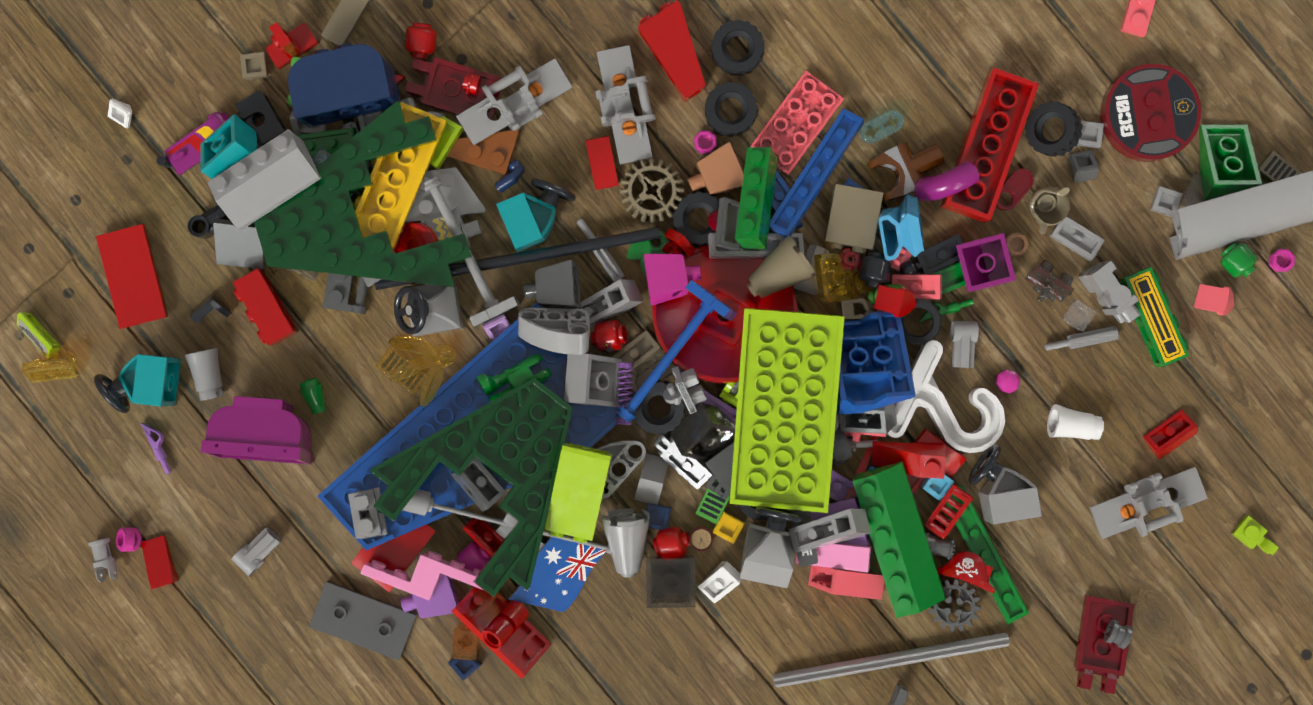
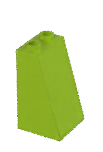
[545,442,613,543]

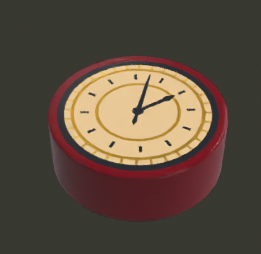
[689,526,713,551]

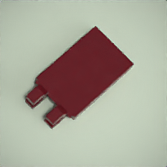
[405,57,502,120]
[1074,595,1135,694]

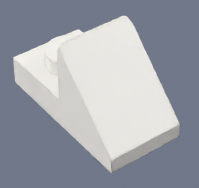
[698,561,743,604]

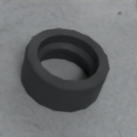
[901,299,942,344]

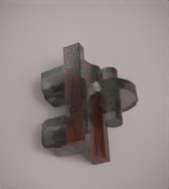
[1025,260,1074,302]

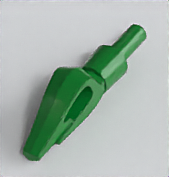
[919,298,974,323]

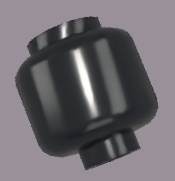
[858,252,892,289]

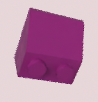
[956,233,1016,292]

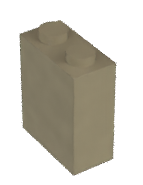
[823,184,883,254]

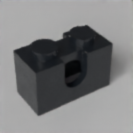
[235,90,287,147]

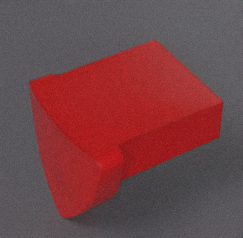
[874,285,917,318]

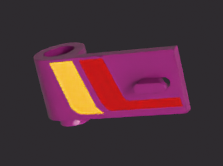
[164,111,229,175]

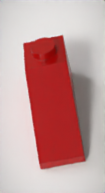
[872,441,946,479]

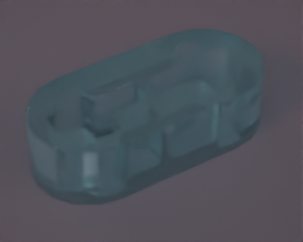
[860,110,904,144]

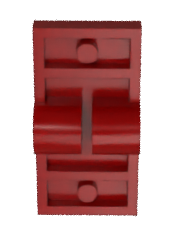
[451,587,552,679]

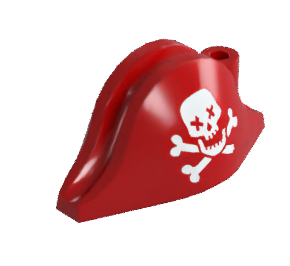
[937,552,995,593]

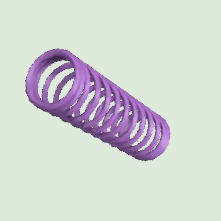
[616,362,634,425]

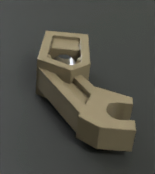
[837,298,884,320]

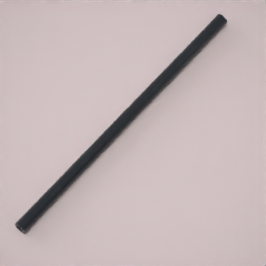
[374,227,660,290]

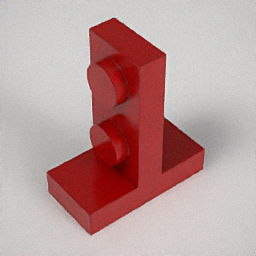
[265,22,319,70]

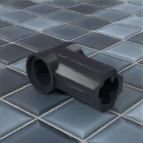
[187,205,230,239]

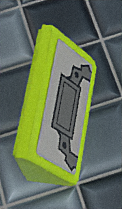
[17,312,61,359]

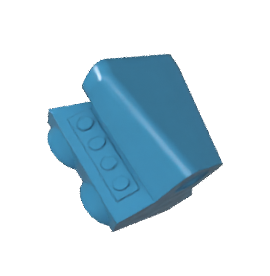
[879,194,924,261]

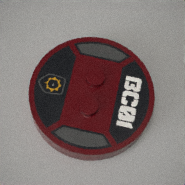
[1100,64,1201,162]

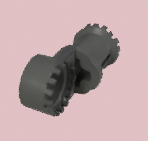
[925,531,955,560]

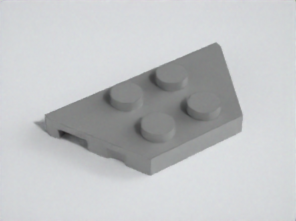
[405,167,485,224]

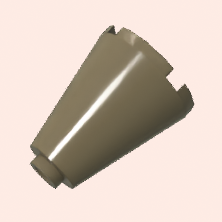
[747,235,816,298]

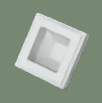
[108,98,132,129]

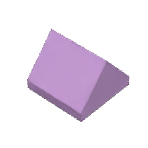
[482,313,511,341]

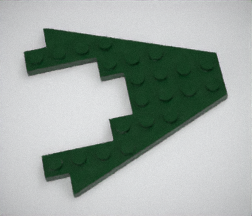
[254,101,472,287]
[369,378,573,597]

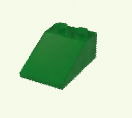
[1199,125,1262,201]

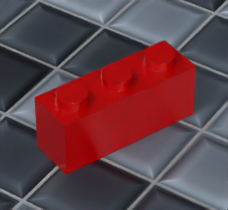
[233,268,298,346]

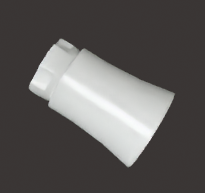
[1047,404,1104,440]

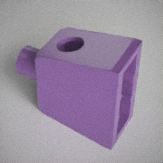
[400,574,460,618]

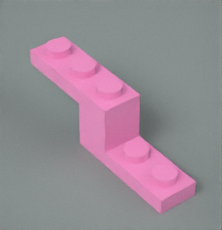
[360,551,483,600]

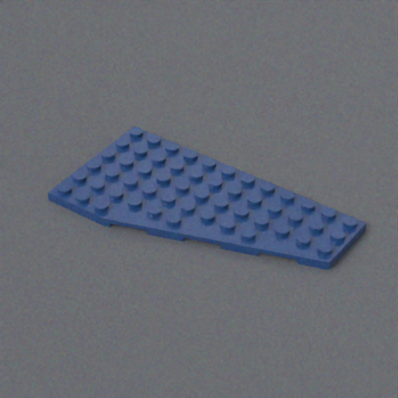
[318,303,628,551]

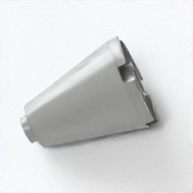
[602,508,650,577]

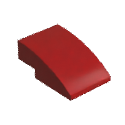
[351,524,436,593]

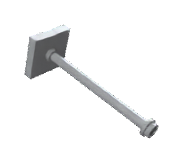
[424,177,520,327]

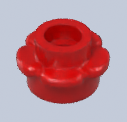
[463,71,481,95]
[838,247,861,271]

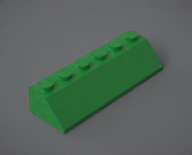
[853,461,946,618]

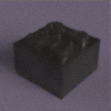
[646,555,695,608]

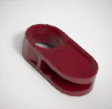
[996,169,1034,211]

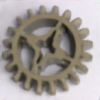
[620,158,684,224]

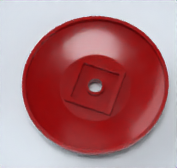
[652,245,798,383]

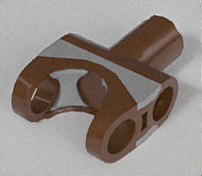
[867,142,945,202]

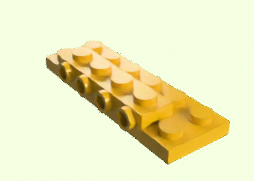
[354,102,447,251]

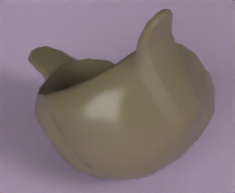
[1029,186,1070,234]

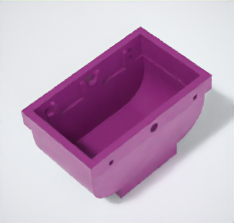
[201,396,313,465]

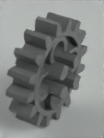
[929,578,982,632]

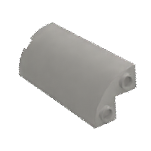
[1169,171,1313,260]

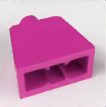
[644,254,701,305]

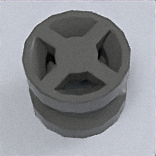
[1104,619,1133,649]

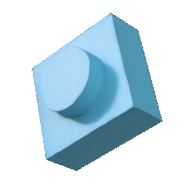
[919,475,954,501]

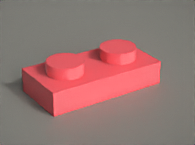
[1120,0,1156,38]
[892,274,942,299]

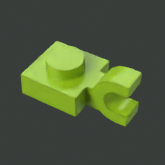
[1231,515,1279,555]

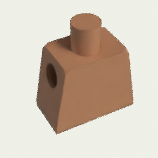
[687,142,744,196]

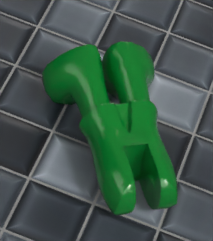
[476,353,552,402]

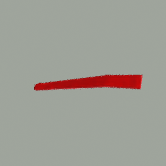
[845,436,878,499]

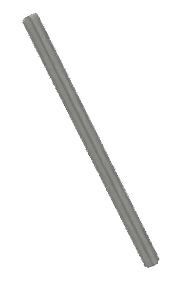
[773,633,1010,688]

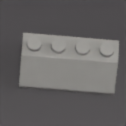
[207,129,321,231]

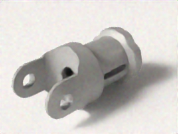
[88,537,118,582]

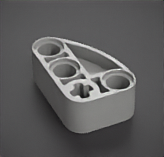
[518,308,590,355]
[597,440,646,499]

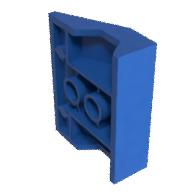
[837,311,916,415]

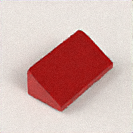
[1143,409,1198,460]
[463,513,504,558]

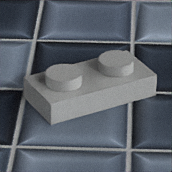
[1049,216,1105,261]

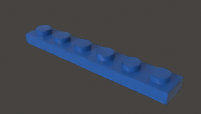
[769,108,864,237]

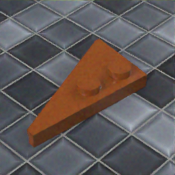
[447,130,520,175]

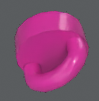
[116,527,142,552]

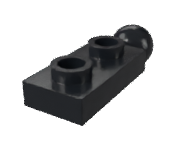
[899,234,963,275]

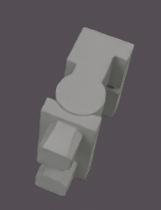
[1078,261,1141,323]
[348,487,388,539]

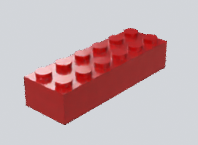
[940,67,1039,223]

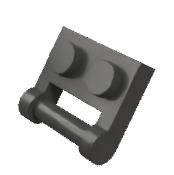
[323,273,368,314]

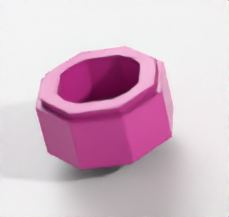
[694,131,717,154]
[1269,249,1295,272]
[995,370,1020,393]

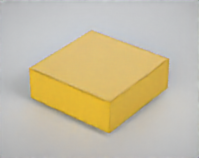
[712,511,745,544]

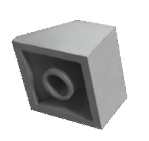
[564,354,622,407]

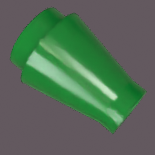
[299,377,327,415]

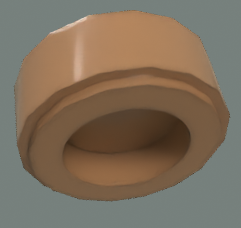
[1005,232,1029,257]

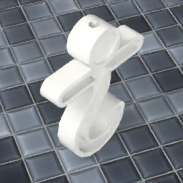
[886,340,1005,453]

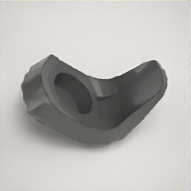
[833,427,852,466]

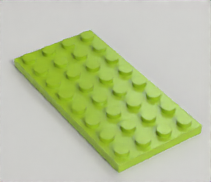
[730,308,845,513]

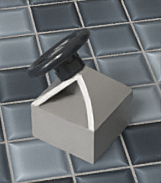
[394,281,464,337]
[968,444,1042,524]
[740,506,803,588]

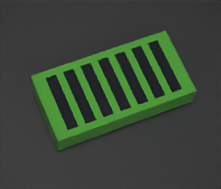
[695,479,730,524]

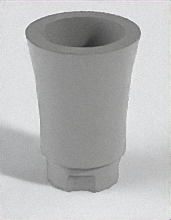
[184,348,224,401]

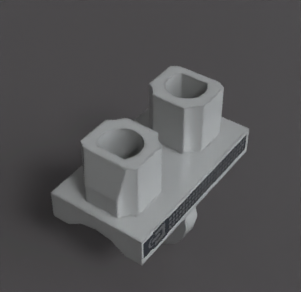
[663,366,707,414]

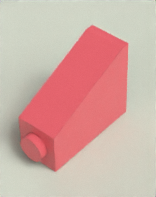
[808,565,885,600]

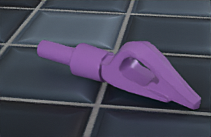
[141,423,172,475]

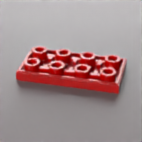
[96,224,169,329]

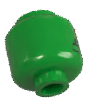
[1220,242,1258,278]

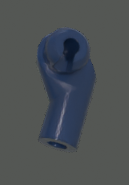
[495,160,525,193]

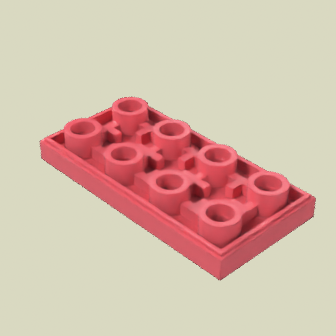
[750,71,844,176]

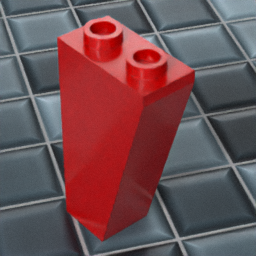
[638,0,706,102]

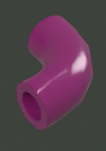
[914,161,980,201]

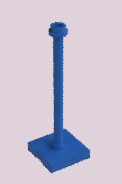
[618,280,738,422]

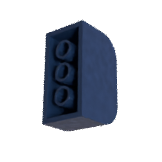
[288,43,401,128]

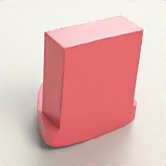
[1194,284,1235,315]

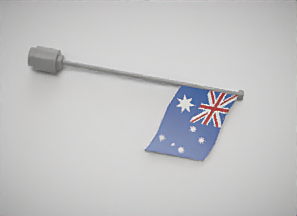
[402,489,611,612]

